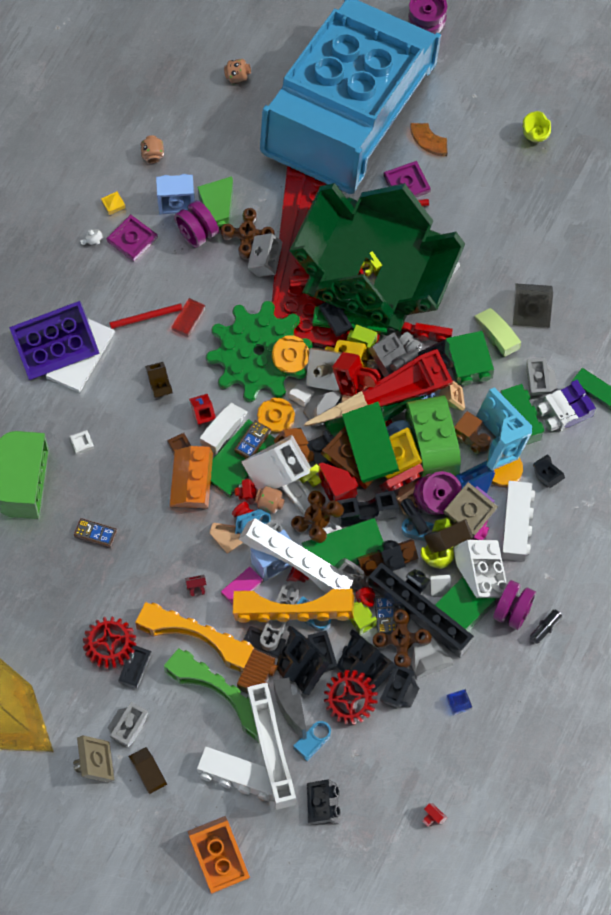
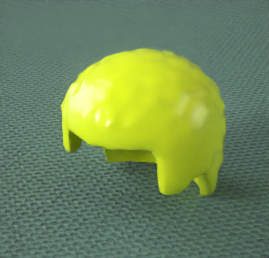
[522,111,551,143]
[420,545,454,569]

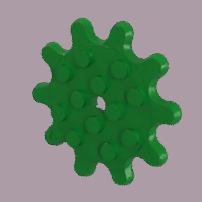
[206,301,313,402]

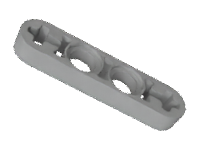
[260,581,299,651]

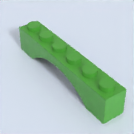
[164,648,259,743]

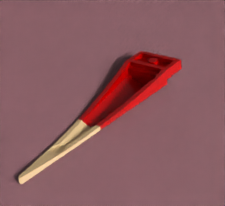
[304,349,453,427]

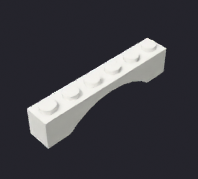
[238,518,354,593]
[247,683,296,810]

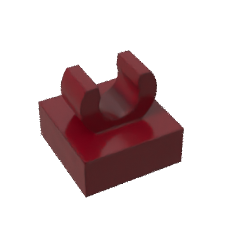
[185,574,207,597]

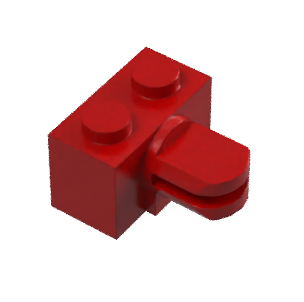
[332,352,381,397]

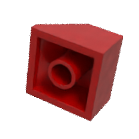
[319,463,358,501]

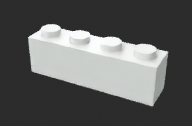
[501,481,535,562]
[197,747,274,801]

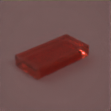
[172,298,206,337]

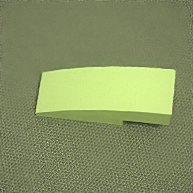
[474,308,521,357]

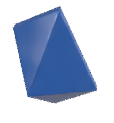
[456,460,495,494]

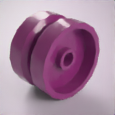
[408,0,448,34]
[174,200,219,248]
[413,471,462,516]
[493,580,537,630]

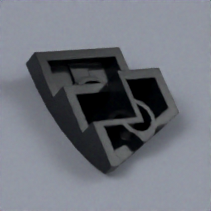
[276,625,330,695]
[337,629,397,692]

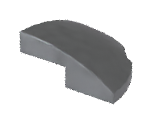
[334,558,369,591]

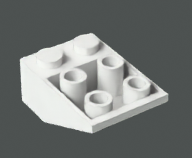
[242,435,311,491]
[453,540,507,598]

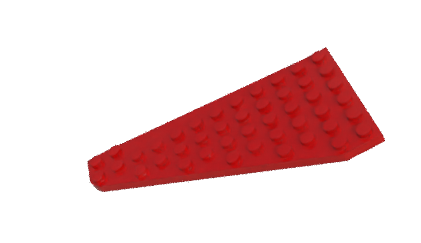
[271,166,380,356]

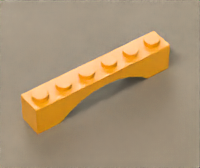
[233,589,354,623]
[135,602,254,673]

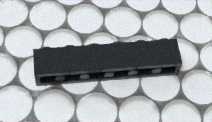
[368,563,474,658]

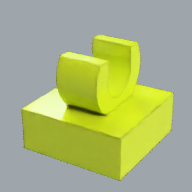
[362,251,382,276]
[299,464,322,487]

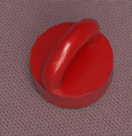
[355,587,375,607]

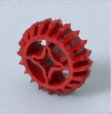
[83,616,137,669]
[324,670,378,725]

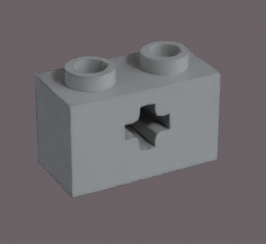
[247,233,283,277]

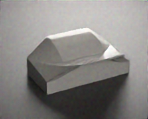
[526,358,557,396]
[303,391,342,427]
[410,637,454,679]
[107,702,149,747]

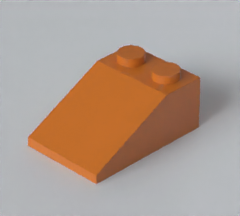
[187,816,250,894]

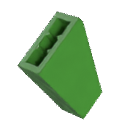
[197,176,234,230]

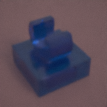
[446,689,472,716]

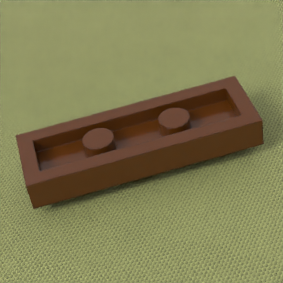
[357,539,419,576]

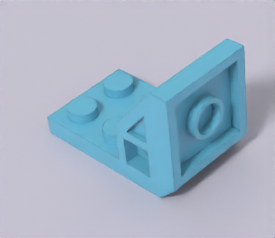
[476,387,532,470]

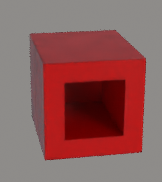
[189,394,216,425]

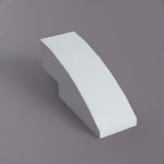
[200,403,247,454]

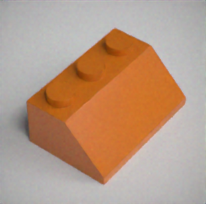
[170,446,213,509]

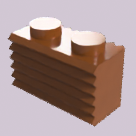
[237,649,277,694]

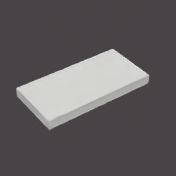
[46,319,115,393]

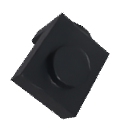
[533,454,565,488]
[377,540,406,571]
[405,569,430,594]

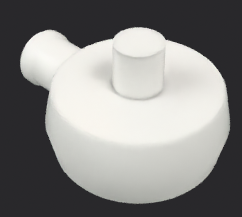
[80,229,103,246]

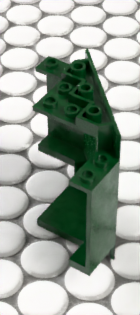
[289,183,465,332]

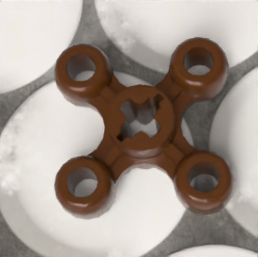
[220,208,275,259]
[291,490,344,543]
[372,609,432,668]

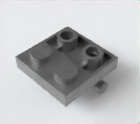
[368,332,418,377]

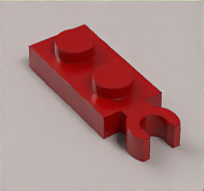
[401,322,453,343]

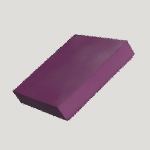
[383,161,431,197]
[106,214,158,262]

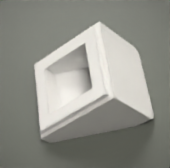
[289,383,315,408]
[430,575,451,597]

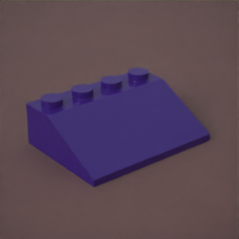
[9,301,100,380]

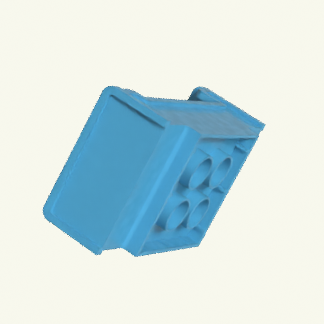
[260,0,441,194]

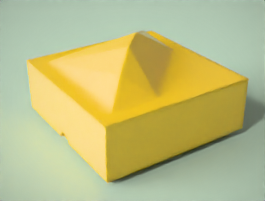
[101,191,126,215]

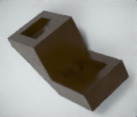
[145,362,173,398]
[424,519,473,554]
[128,747,167,794]

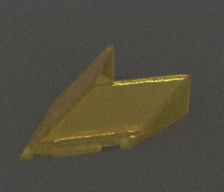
[0,658,54,752]

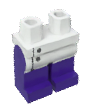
[536,380,596,432]

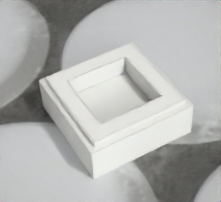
[69,430,94,455]

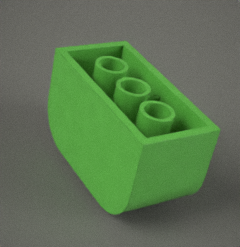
[405,395,461,478]
[0,431,49,519]

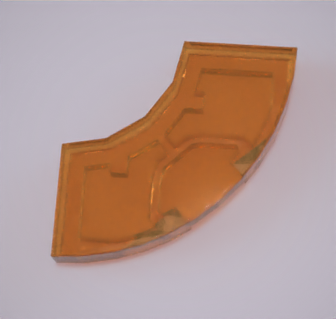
[410,123,448,156]

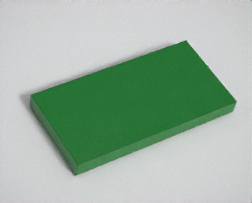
[342,402,400,483]
[211,419,275,497]
[301,518,384,566]

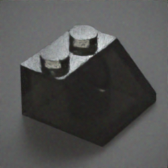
[513,283,553,328]

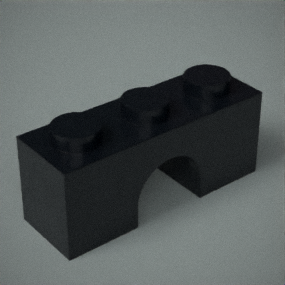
[337,490,398,527]

